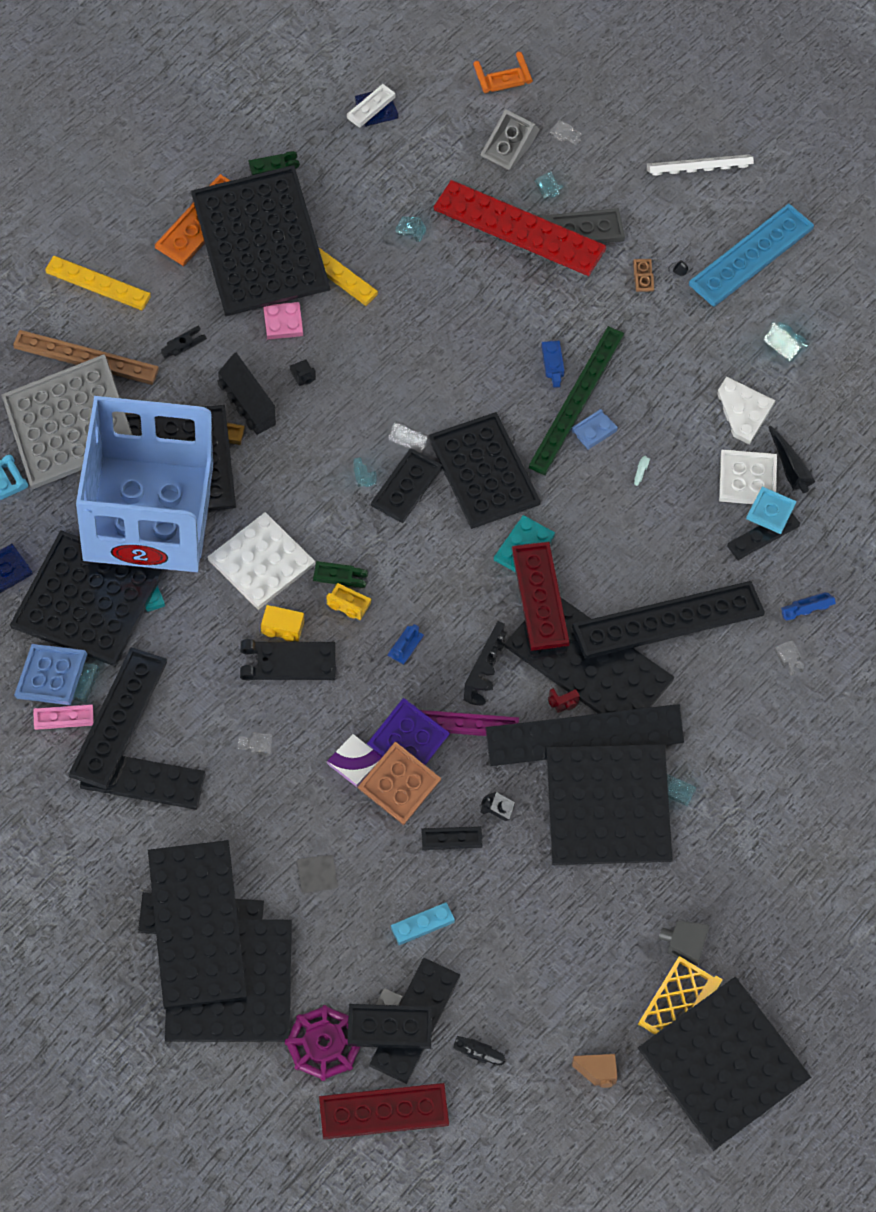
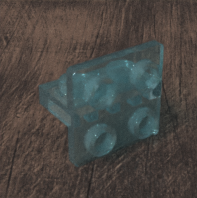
[763,321,809,362]

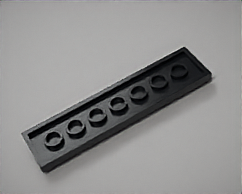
[69,647,167,789]

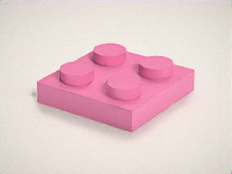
[263,302,303,340]

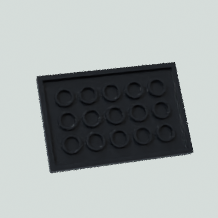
[428,412,541,529]

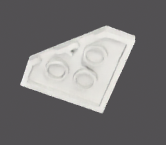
[717,376,775,445]

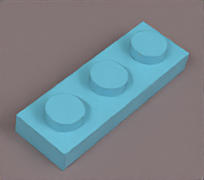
[391,902,455,945]

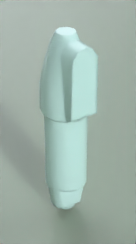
[634,456,650,486]

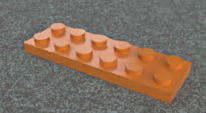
[155,174,231,266]

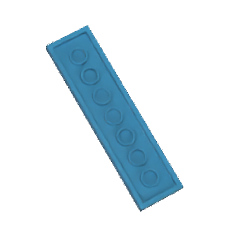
[689,203,814,307]

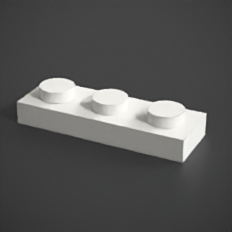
[347,84,395,128]

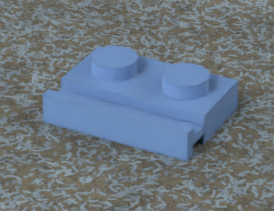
[572,409,618,450]

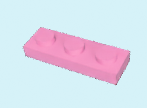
[33,705,94,730]

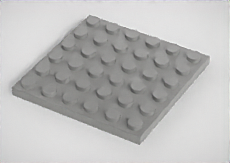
[2,354,133,489]

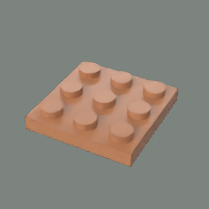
[357,742,441,826]

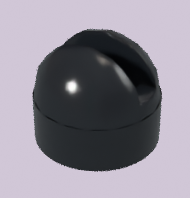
[673,260,688,276]

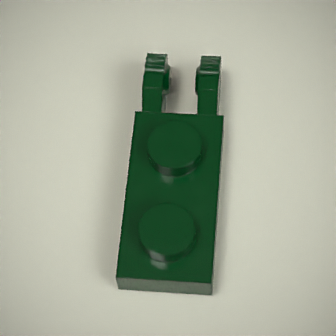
[248,151,300,175]
[313,561,369,588]

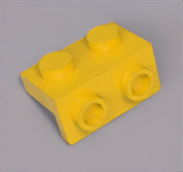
[327,583,371,620]

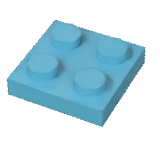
[746,486,797,534]

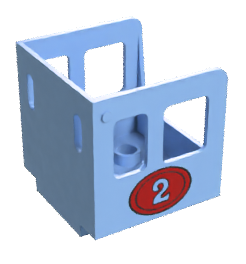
[76,396,213,572]

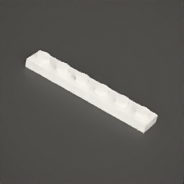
[647,154,754,176]

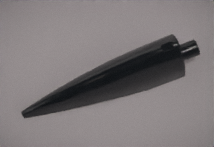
[768,426,815,493]

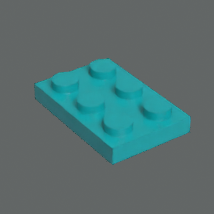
[494,515,555,572]

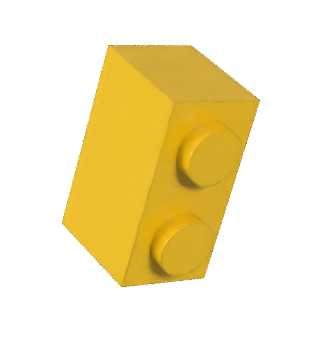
[261,605,304,642]

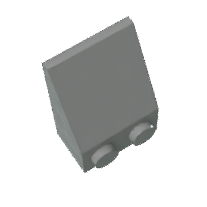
[480,109,540,171]

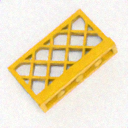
[638,956,723,1035]

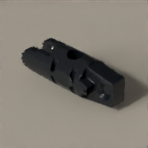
[161,325,207,358]
[453,1036,505,1066]

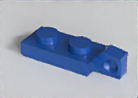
[541,341,564,388]
[781,592,836,620]

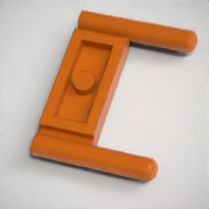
[473,52,533,93]

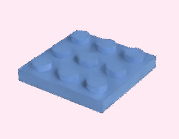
[14,644,87,705]

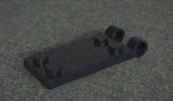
[240,639,336,681]

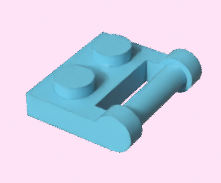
[0,455,28,500]

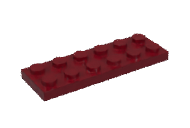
[511,542,569,651]
[319,1083,449,1139]

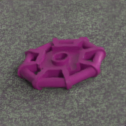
[285,1005,360,1081]

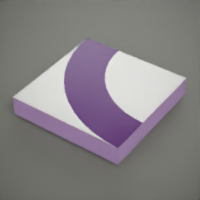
[327,734,382,787]

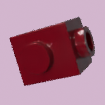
[548,688,580,713]

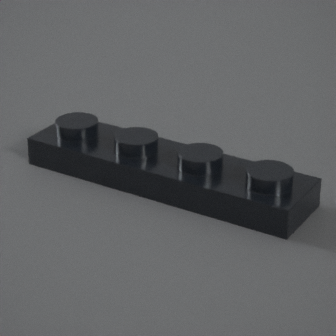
[727,513,800,560]

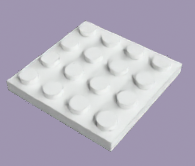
[208,512,315,610]

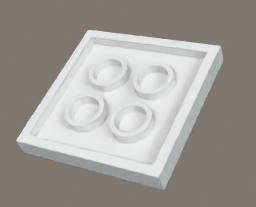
[719,450,777,504]

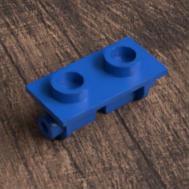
[387,624,424,665]

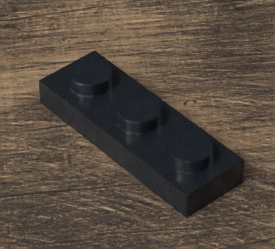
[421,826,482,850]

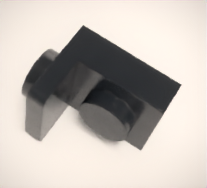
[290,359,316,386]

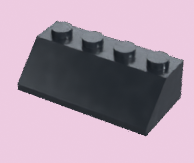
[217,352,276,435]

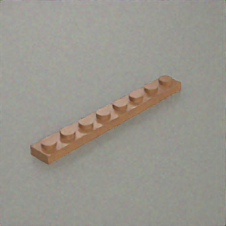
[13,330,159,385]

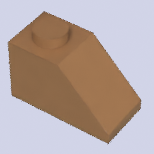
[572,1054,617,1088]

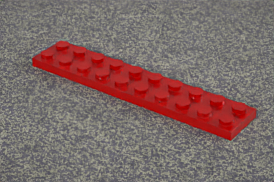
[434,180,606,276]

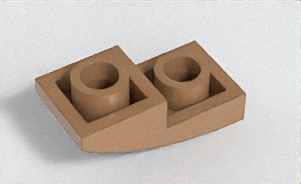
[633,259,654,292]

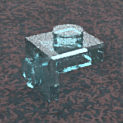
[534,171,563,199]

